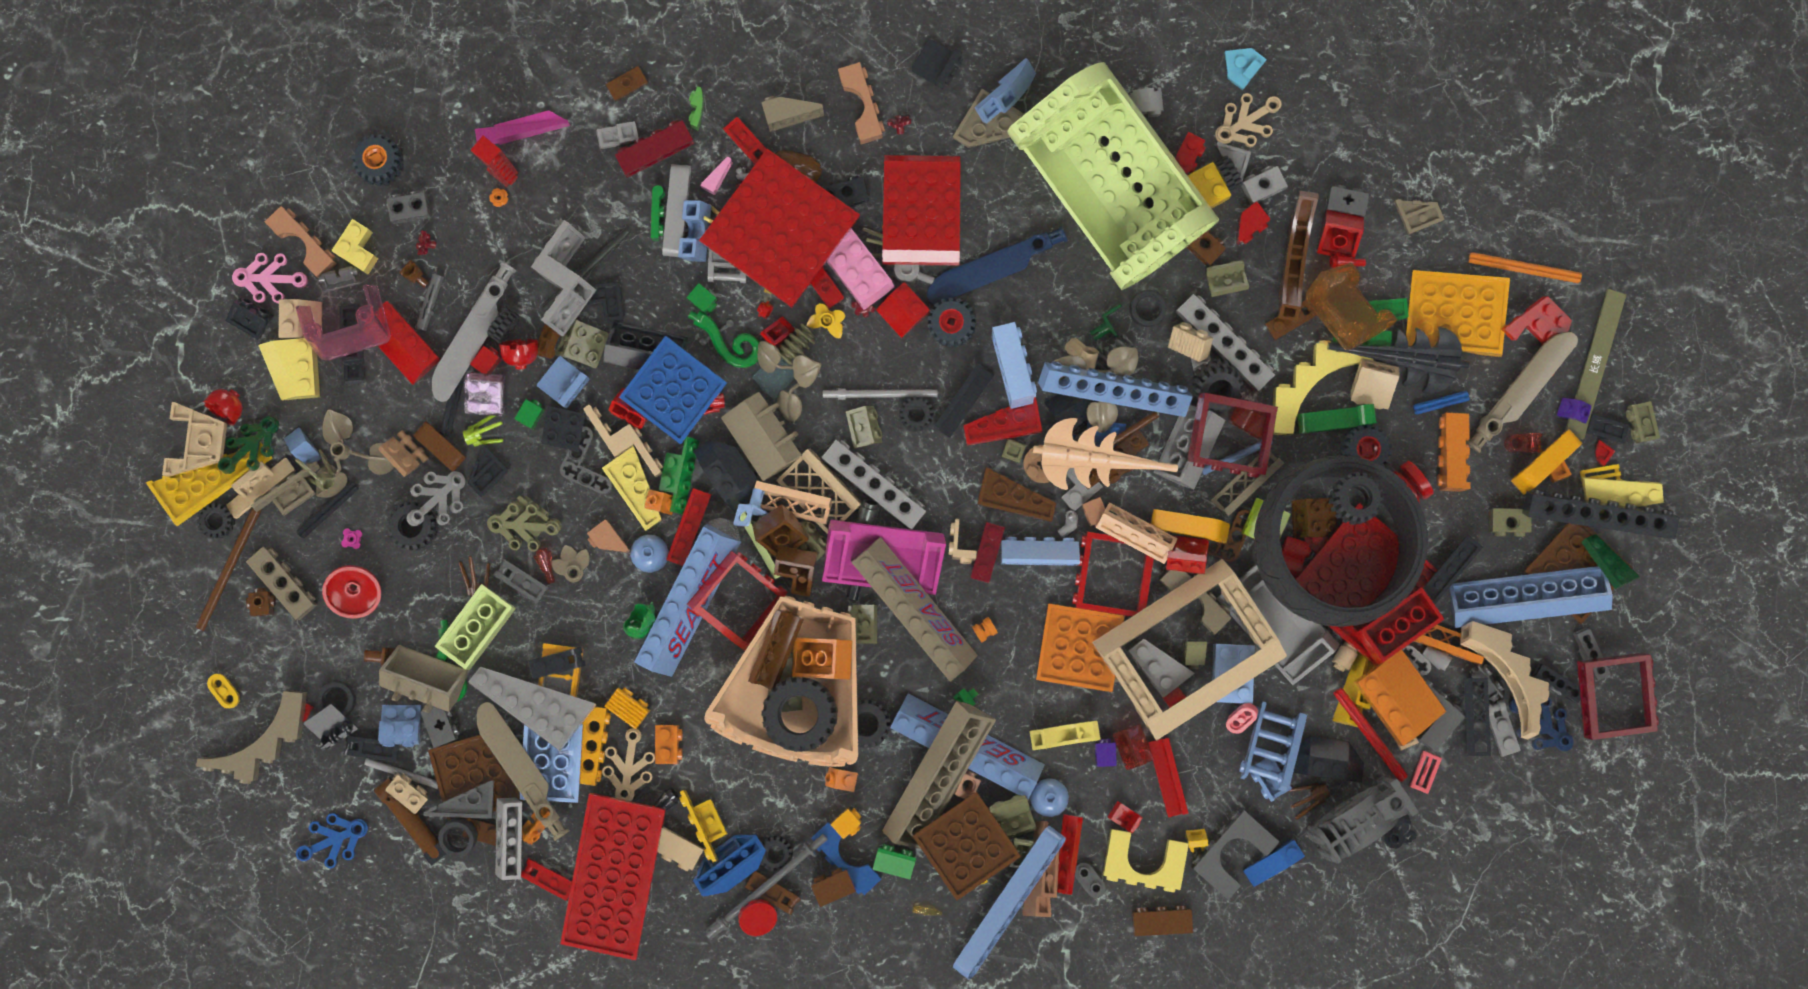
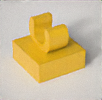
[1186,829,1208,852]

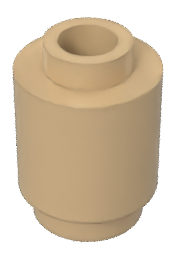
[1332,642,1358,672]

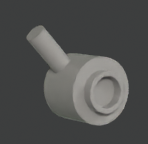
[894,265,935,284]

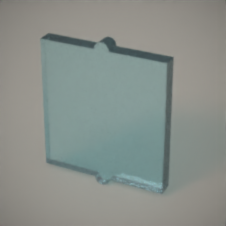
[752,360,795,400]

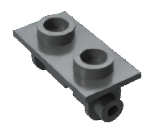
[319,266,360,293]
[1469,663,1505,702]

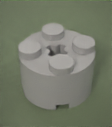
[1127,87,1164,117]

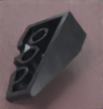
[1044,383,1119,429]

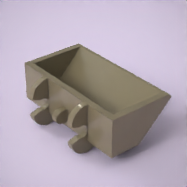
[721,392,801,481]
[379,645,469,713]

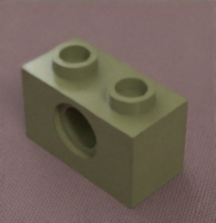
[1489,508,1532,537]

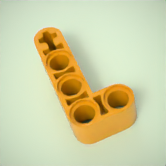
[1511,429,1582,495]
[1151,509,1230,543]

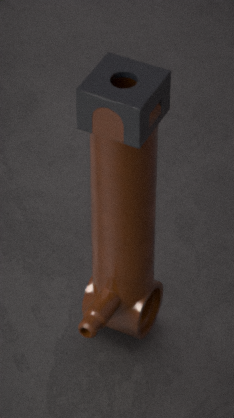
[374,777,447,866]

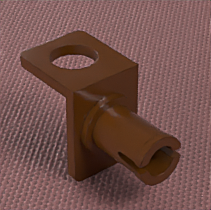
[364,648,395,667]

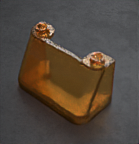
[1306,263,1397,350]

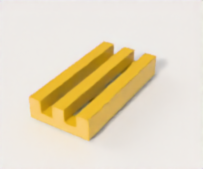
[1580,464,1622,490]

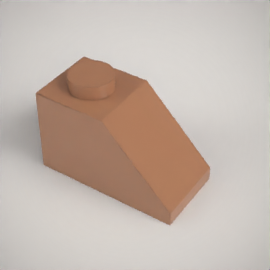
[587,519,631,553]

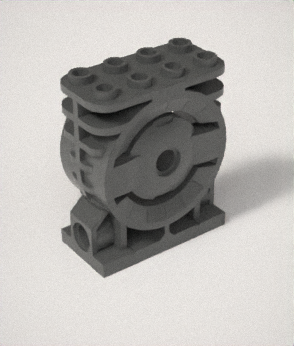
[1306,776,1419,864]

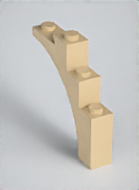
[1460,621,1549,740]

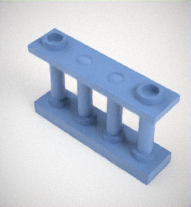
[1239,702,1307,792]

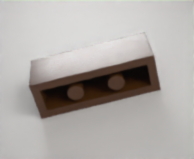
[1132,905,1193,936]

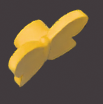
[807,303,846,338]

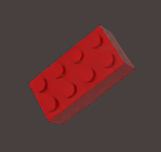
[1355,587,1444,665]

